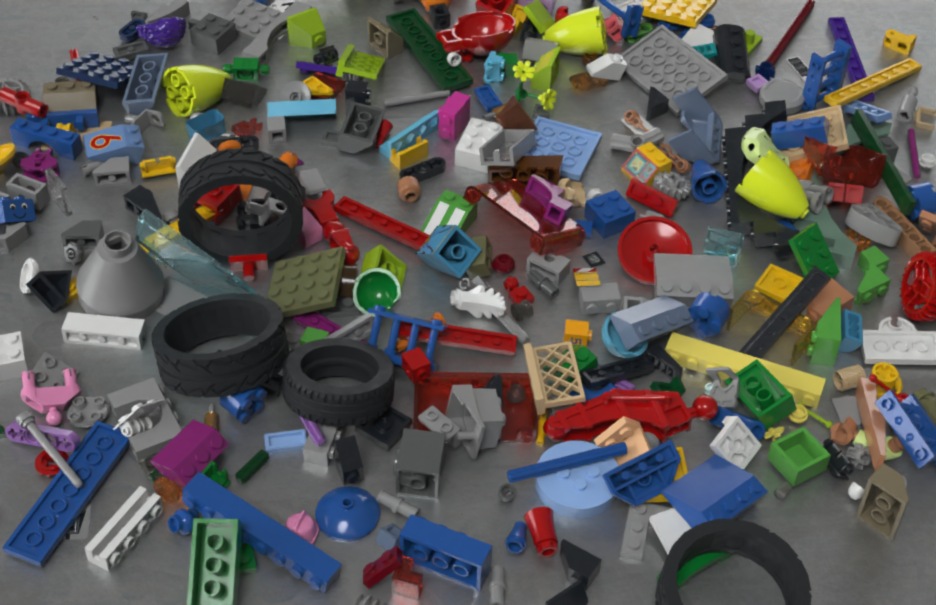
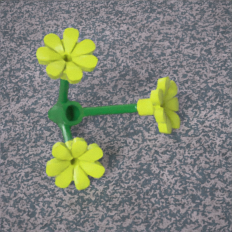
[513,61,557,111]

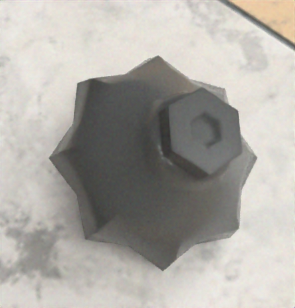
[63,242,84,265]

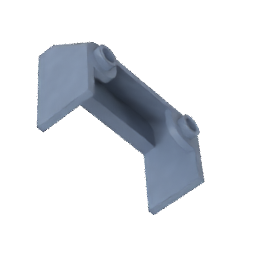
[668,87,723,165]

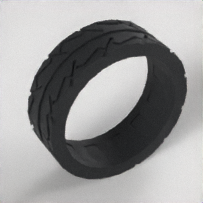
[177,148,303,265]
[151,293,290,398]
[655,519,812,605]

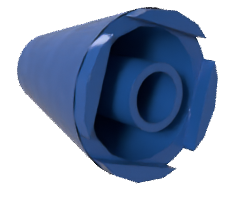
[691,160,727,204]

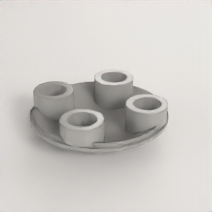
[67,396,109,428]

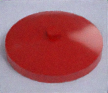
[617,216,692,286]

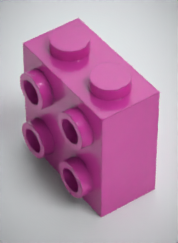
[438,91,470,142]

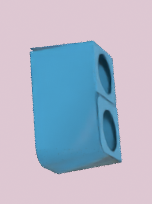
[185,109,226,141]

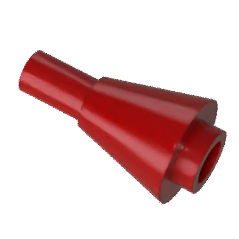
[376,119,393,149]

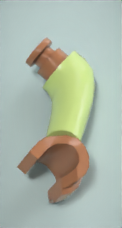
[830,416,905,461]

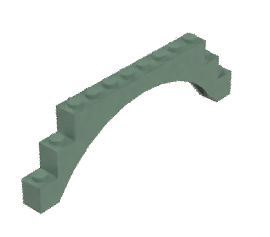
[791,121,892,271]

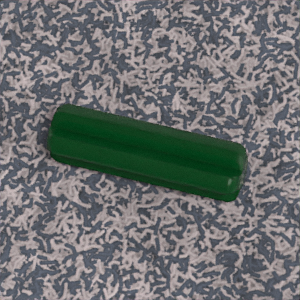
[235,449,269,483]

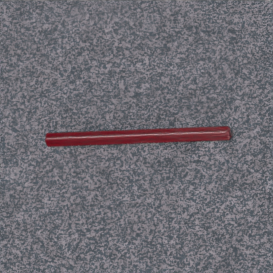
[762,0,815,72]

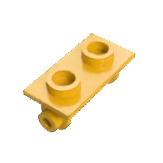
[139,155,176,178]

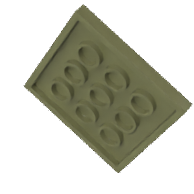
[267,246,346,318]

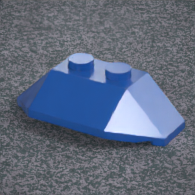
[602,440,681,507]

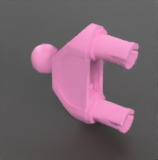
[20,368,82,426]

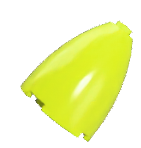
[542,6,608,56]
[162,64,232,117]
[735,149,809,219]

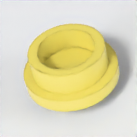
[788,404,808,424]

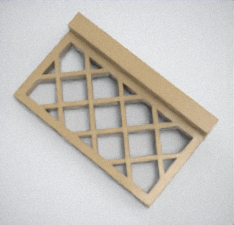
[523,341,586,415]

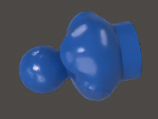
[168,508,199,536]

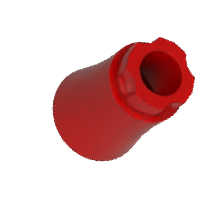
[524,506,559,558]

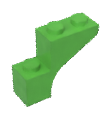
[854,246,891,306]

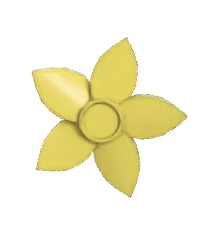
[764,427,785,441]

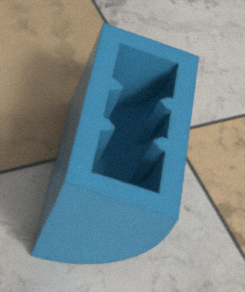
[838,309,863,352]

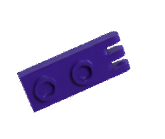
[296,61,337,75]

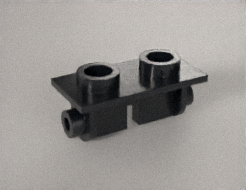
[519,18,538,42]
[313,45,339,65]
[823,438,854,480]

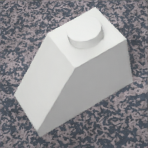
[586,53,627,81]

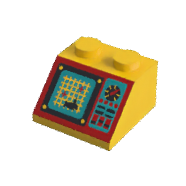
[621,142,672,186]

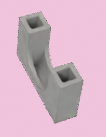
[107,377,184,465]

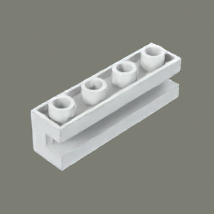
[61,312,147,350]
[85,486,163,572]

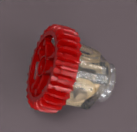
[899,251,936,322]

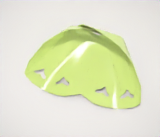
[741,127,790,166]

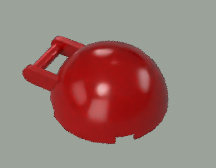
[436,11,516,56]

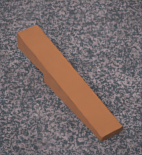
[855,377,886,471]

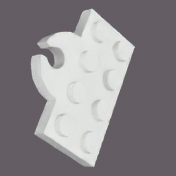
[860,317,936,365]

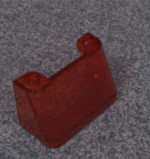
[803,136,887,188]

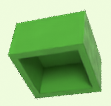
[767,427,831,487]

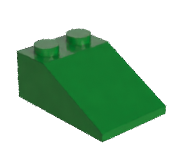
[724,359,797,431]

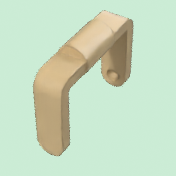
[914,107,936,131]

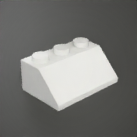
[176,133,217,187]

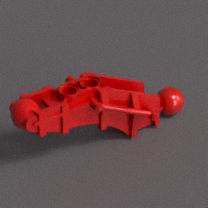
[543,388,718,443]

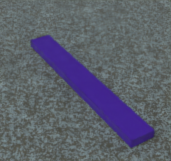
[828,17,875,102]

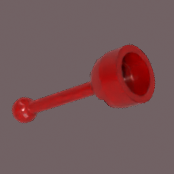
[869,374,909,403]

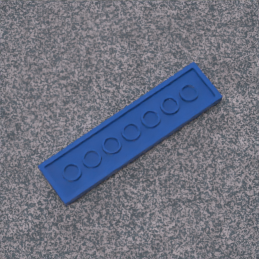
[2,421,134,567]

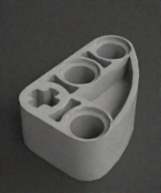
[844,203,903,247]

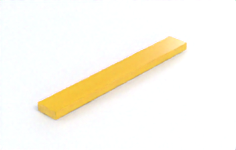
[823,58,922,106]

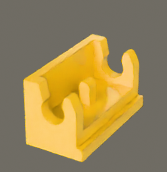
[390,136,428,170]

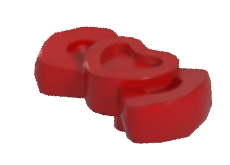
[453,50,473,63]

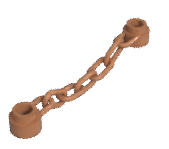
[624,110,691,175]

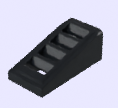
[645,344,683,379]

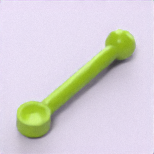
[797,402,833,428]

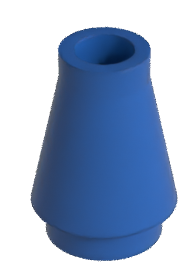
[505,521,527,554]

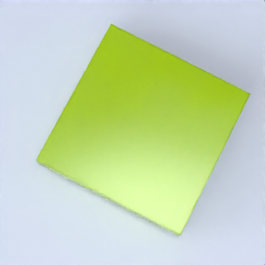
[522,0,555,34]

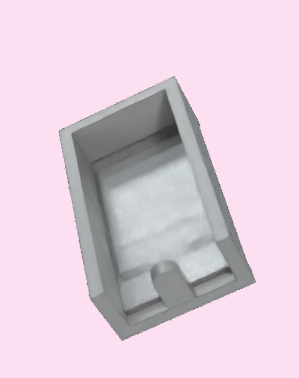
[479,129,536,166]

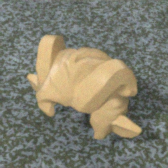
[557,178,586,208]

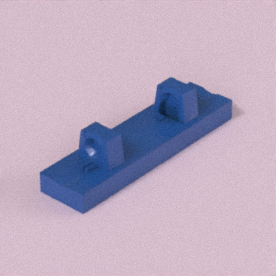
[26,109,100,131]

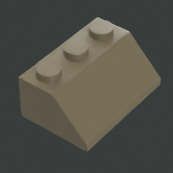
[43,81,98,121]
[856,463,909,541]

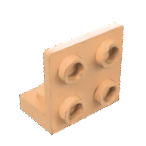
[594,416,651,466]

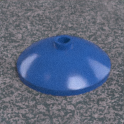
[315,486,380,542]

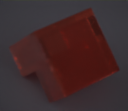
[392,556,423,601]

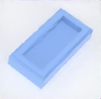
[264,429,307,454]

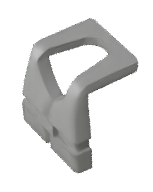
[706,367,739,409]

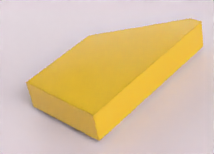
[302,76,334,95]

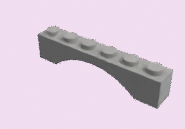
[242,1,312,65]

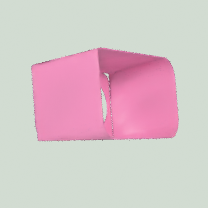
[298,207,323,249]

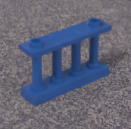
[802,39,853,112]
[367,305,448,374]
[875,390,936,469]

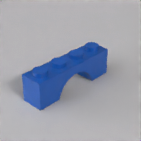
[9,118,83,161]

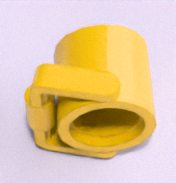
[870,362,903,399]

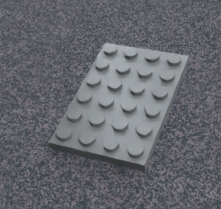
[620,24,728,117]

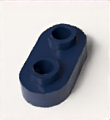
[119,19,146,42]

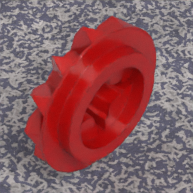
[35,450,69,478]

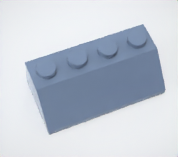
[122,53,169,116]
[609,295,694,351]

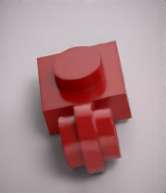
[503,276,535,309]

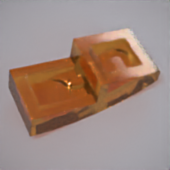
[569,72,608,90]

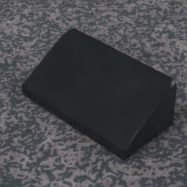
[545,580,588,605]

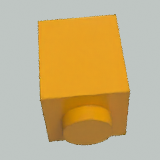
[564,319,592,348]

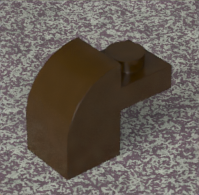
[337,264,359,297]

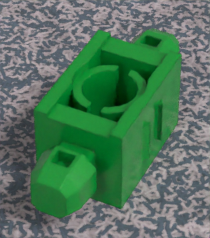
[223,57,270,82]

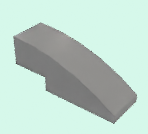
[145,0,190,25]

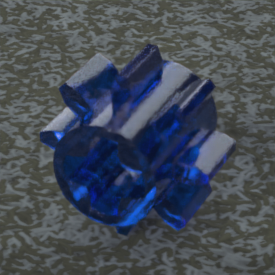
[755,61,776,81]

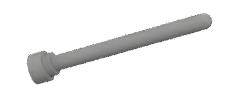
[16,410,83,488]

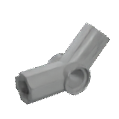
[611,127,664,154]

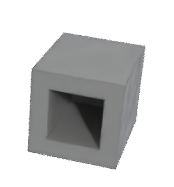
[267,116,287,144]

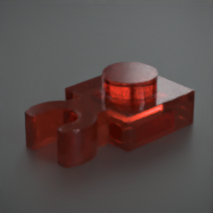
[231,118,263,137]

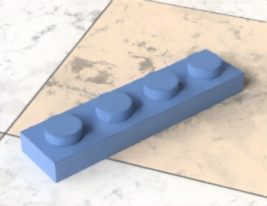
[841,100,892,124]

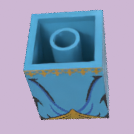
[415,225,482,278]

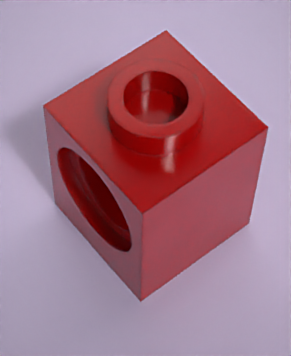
[402,347,431,383]

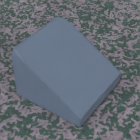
[375,523,402,551]

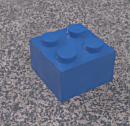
[584,190,636,239]

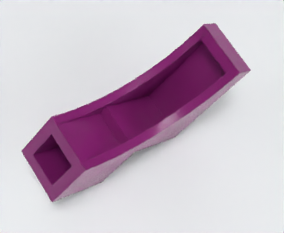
[525,174,573,226]

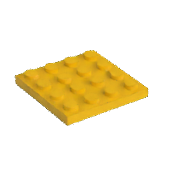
[640,0,717,28]

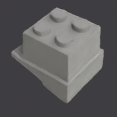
[445,385,506,459]

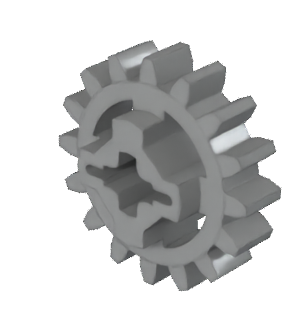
[652,171,691,200]

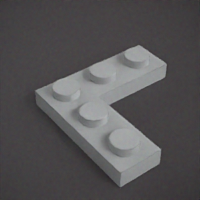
[620,503,671,561]

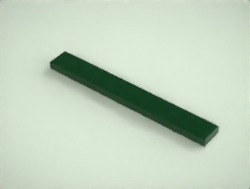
[850,109,917,216]

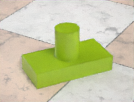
[745,29,763,57]

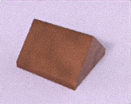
[496,96,537,131]

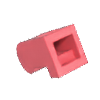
[604,13,624,43]

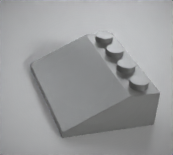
[654,253,734,308]

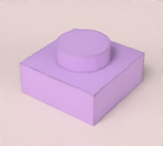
[745,74,768,94]

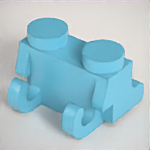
[483,51,506,84]

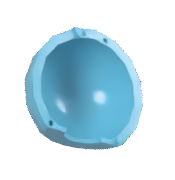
[601,310,648,358]

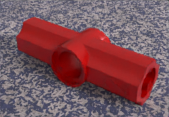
[0,86,49,118]

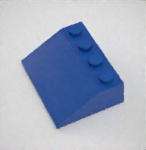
[661,454,768,528]

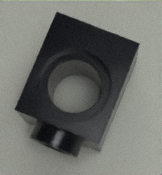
[429,3,450,29]

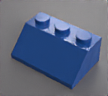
[771,116,830,150]

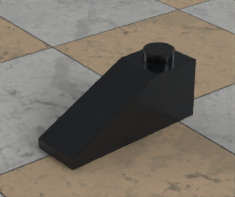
[123,185,164,231]

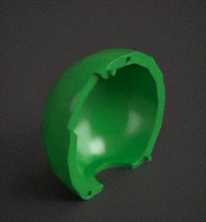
[353,268,401,317]

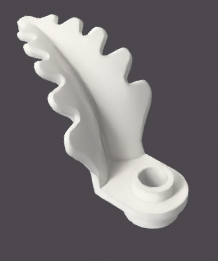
[450,285,506,318]

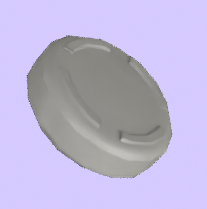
[759,79,805,115]

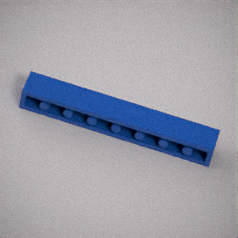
[182,472,342,594]

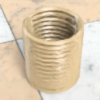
[833,365,866,392]

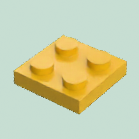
[753,264,804,304]

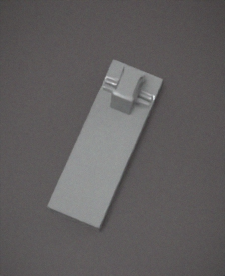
[324,313,374,341]

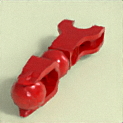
[302,188,360,265]

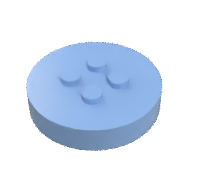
[535,441,618,519]

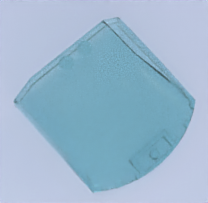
[135,209,261,296]

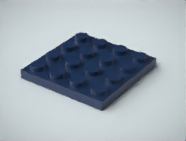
[56,51,134,89]

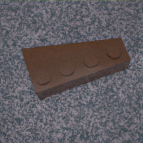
[488,155,564,190]

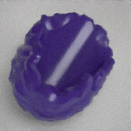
[136,17,187,48]

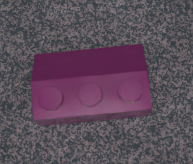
[150,419,229,492]

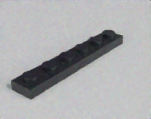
[739,266,831,359]

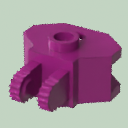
[20,148,60,183]

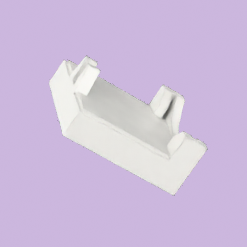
[709,416,762,470]

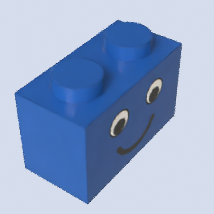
[0,196,36,225]

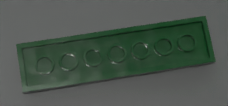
[386,8,473,92]

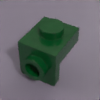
[650,376,686,397]

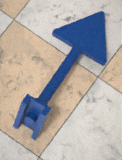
[598,0,644,38]

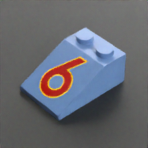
[82,124,145,164]

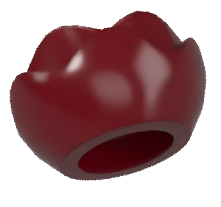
[492,254,515,274]

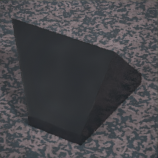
[26,270,72,313]

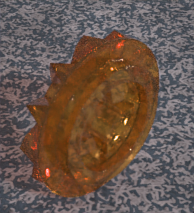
[843,229,871,252]
[153,476,183,505]

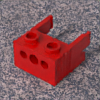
[194,184,243,226]

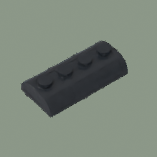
[713,24,751,83]

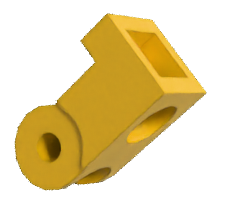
[883,29,917,55]

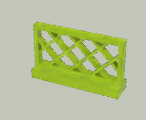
[335,44,386,80]

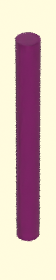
[907,128,921,179]

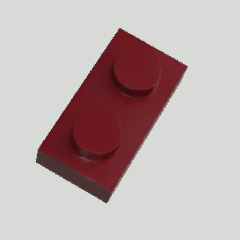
[363,546,403,589]

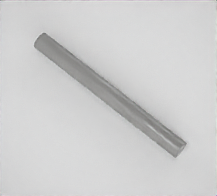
[384,90,450,107]

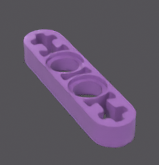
[5,421,80,452]

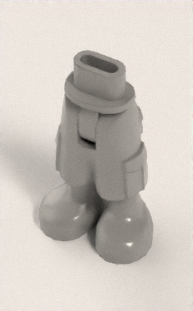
[798,178,834,214]

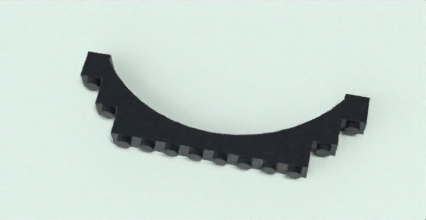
[722,100,800,258]

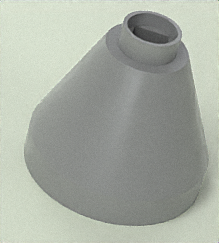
[76,230,164,319]

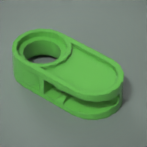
[624,23,653,43]

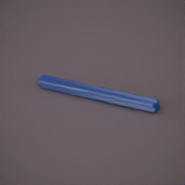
[507,442,628,483]

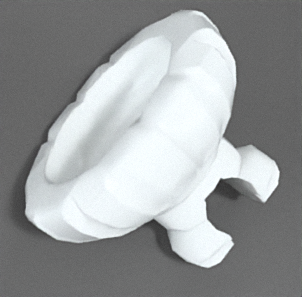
[20,258,41,294]

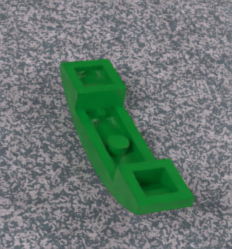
[656,552,734,589]

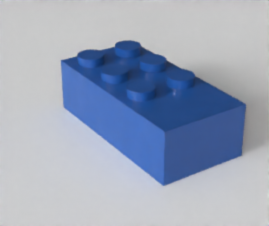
[399,514,492,591]

